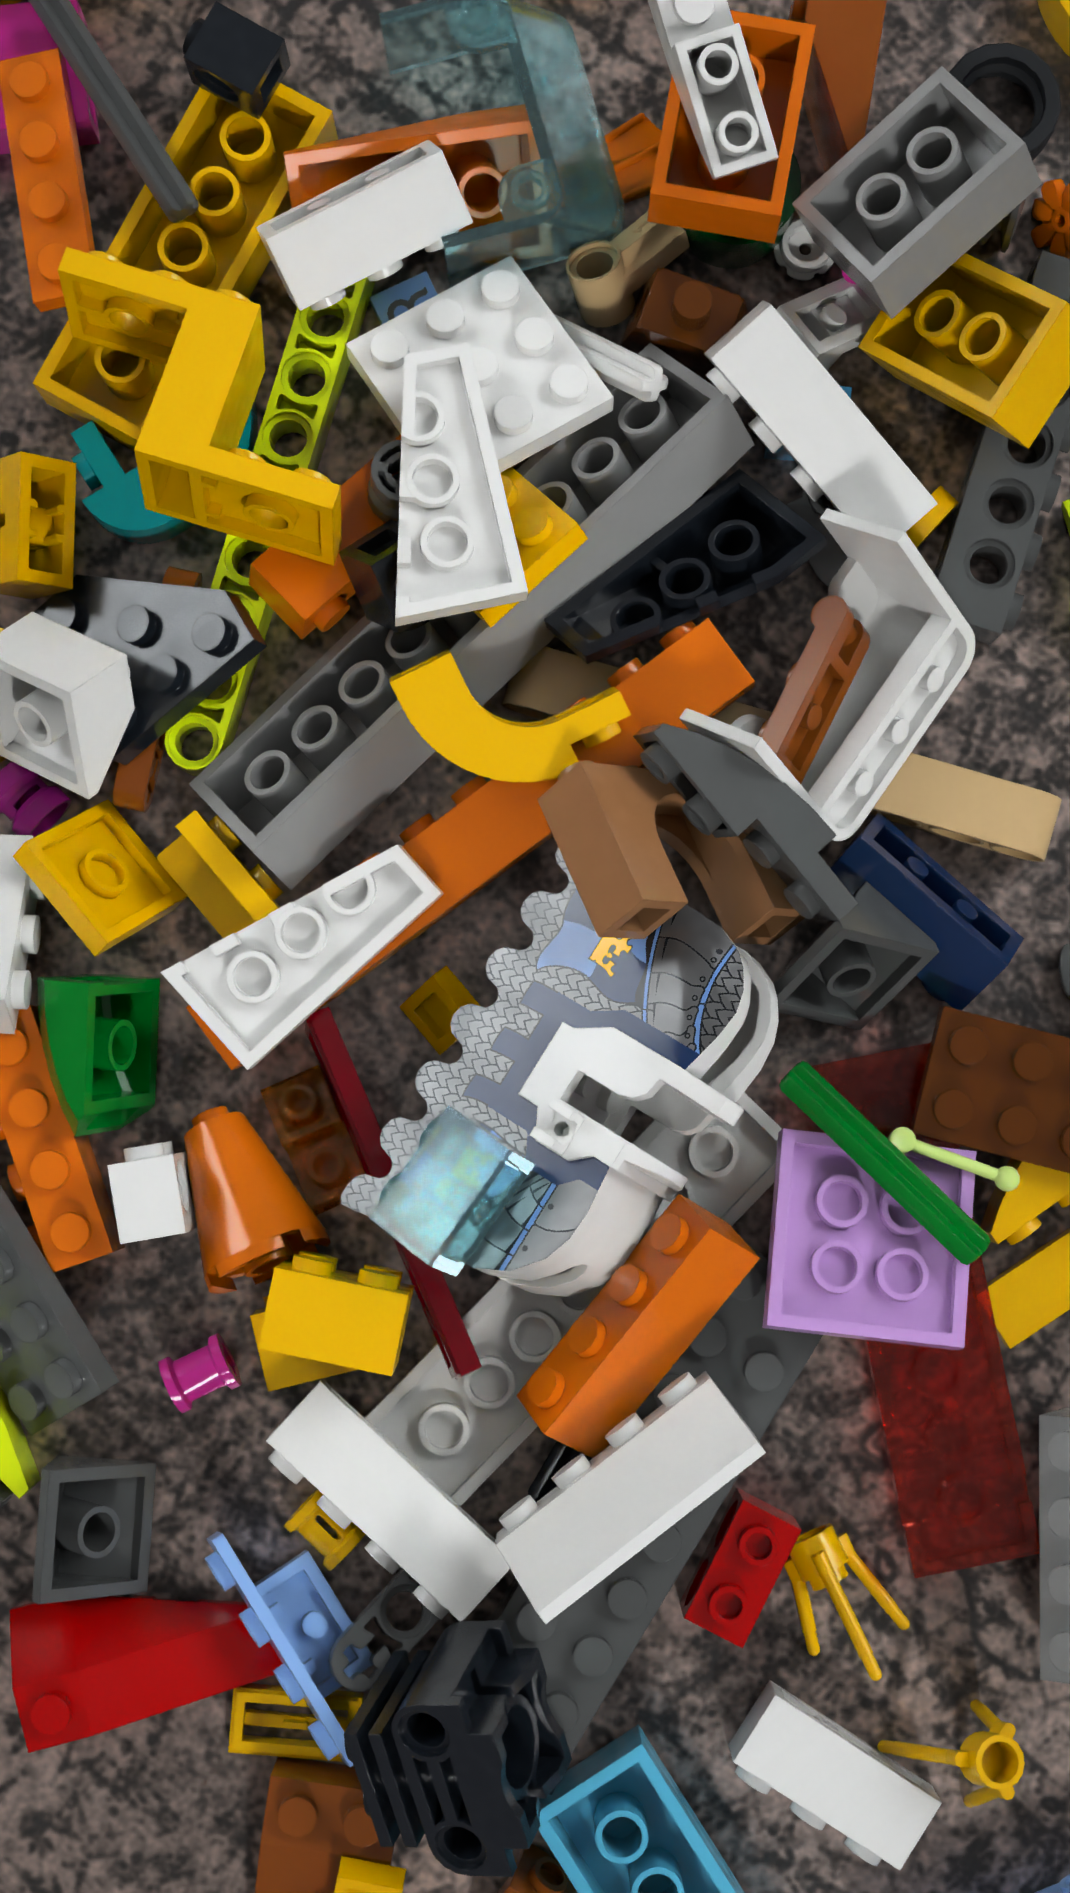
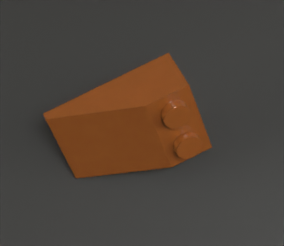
[788,0,887,172]
[255,1757,395,1893]

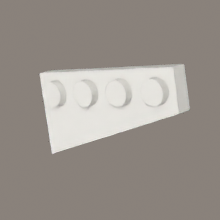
[395,342,528,627]
[160,844,444,1070]

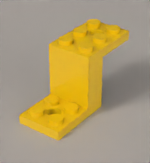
[58,247,342,566]

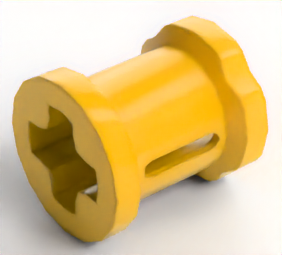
[283,1489,365,1571]

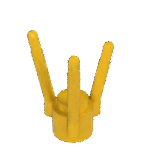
[784,1523,910,1681]
[877,1699,1025,1808]

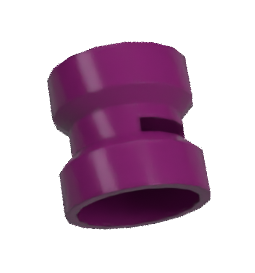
[0,761,72,837]

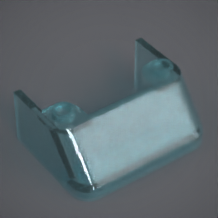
[378,0,625,288]

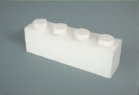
[704,300,938,532]
[266,1379,510,1622]

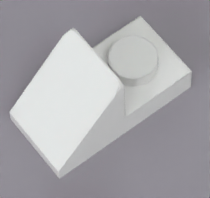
[776,277,881,371]

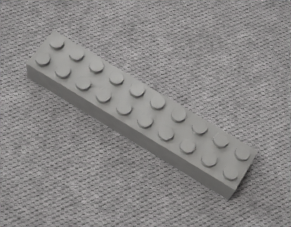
[189,343,755,890]

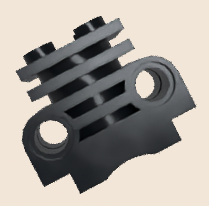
[344,1620,572,1877]

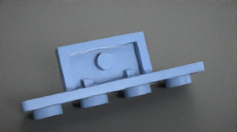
[204,1531,372,1768]

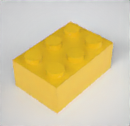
[858,253,1070,449]

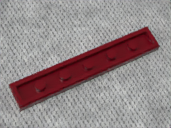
[305,1007,482,1380]

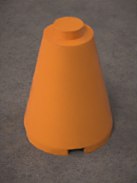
[184,1106,331,1294]

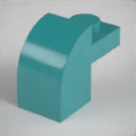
[70,421,195,544]

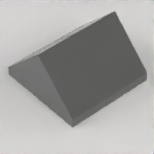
[773,881,939,1030]
[32,1455,156,1604]

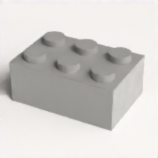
[792,66,1042,320]

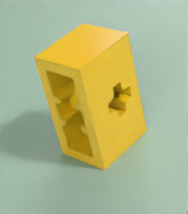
[0,451,77,599]

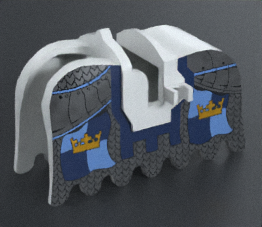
[341,848,779,1297]

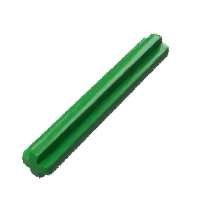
[779,1061,991,1265]

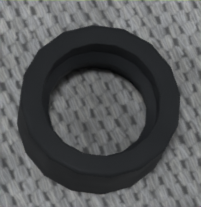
[949,43,1061,160]

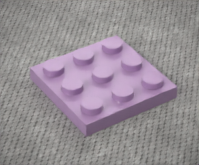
[762,1128,977,1350]

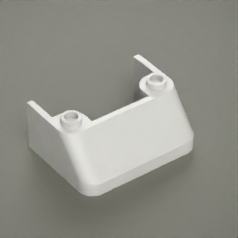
[679,508,975,841]

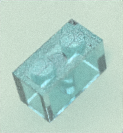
[369,1105,535,1277]

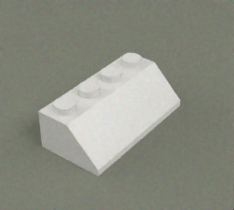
[496,1371,766,1624]

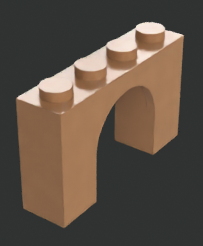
[537,760,805,945]

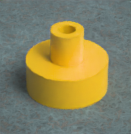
[906,485,959,548]

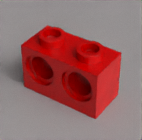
[679,1488,802,1649]

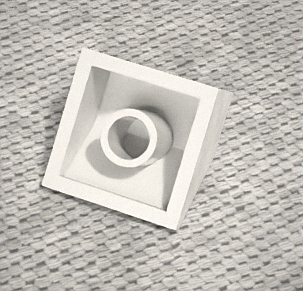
[0,612,135,799]

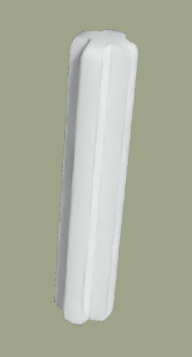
[553,313,668,402]

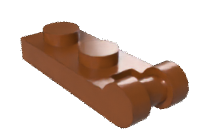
[758,595,871,784]

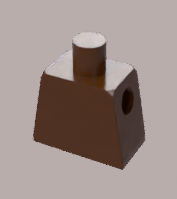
[620,268,748,385]

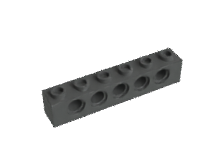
[934,250,1070,645]

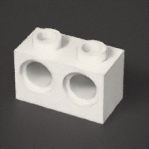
[107,1141,197,1244]

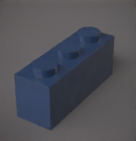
[829,812,1024,1010]

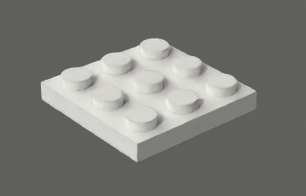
[346,255,614,473]

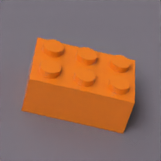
[647,10,816,244]

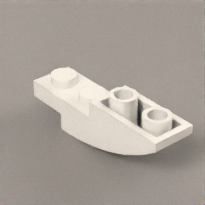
[648,0,779,180]

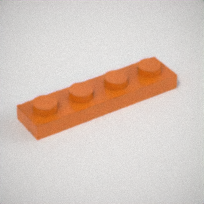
[0,48,95,312]

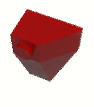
[9,1595,282,1753]

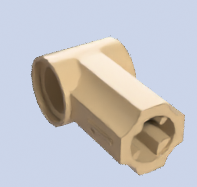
[565,211,690,327]

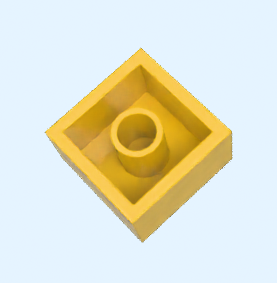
[257,1251,415,1377]

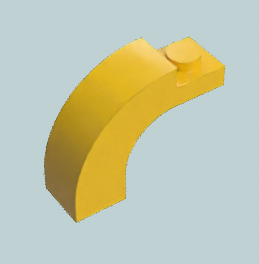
[388,649,631,782]

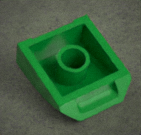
[37,974,160,1137]

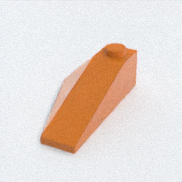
[283,104,551,256]

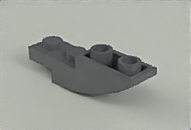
[633,723,858,921]

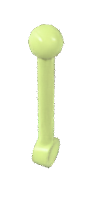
[888,1127,1020,1192]

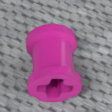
[158,1333,242,1413]

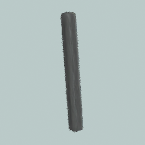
[28,0,199,223]

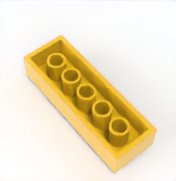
[32,83,338,451]

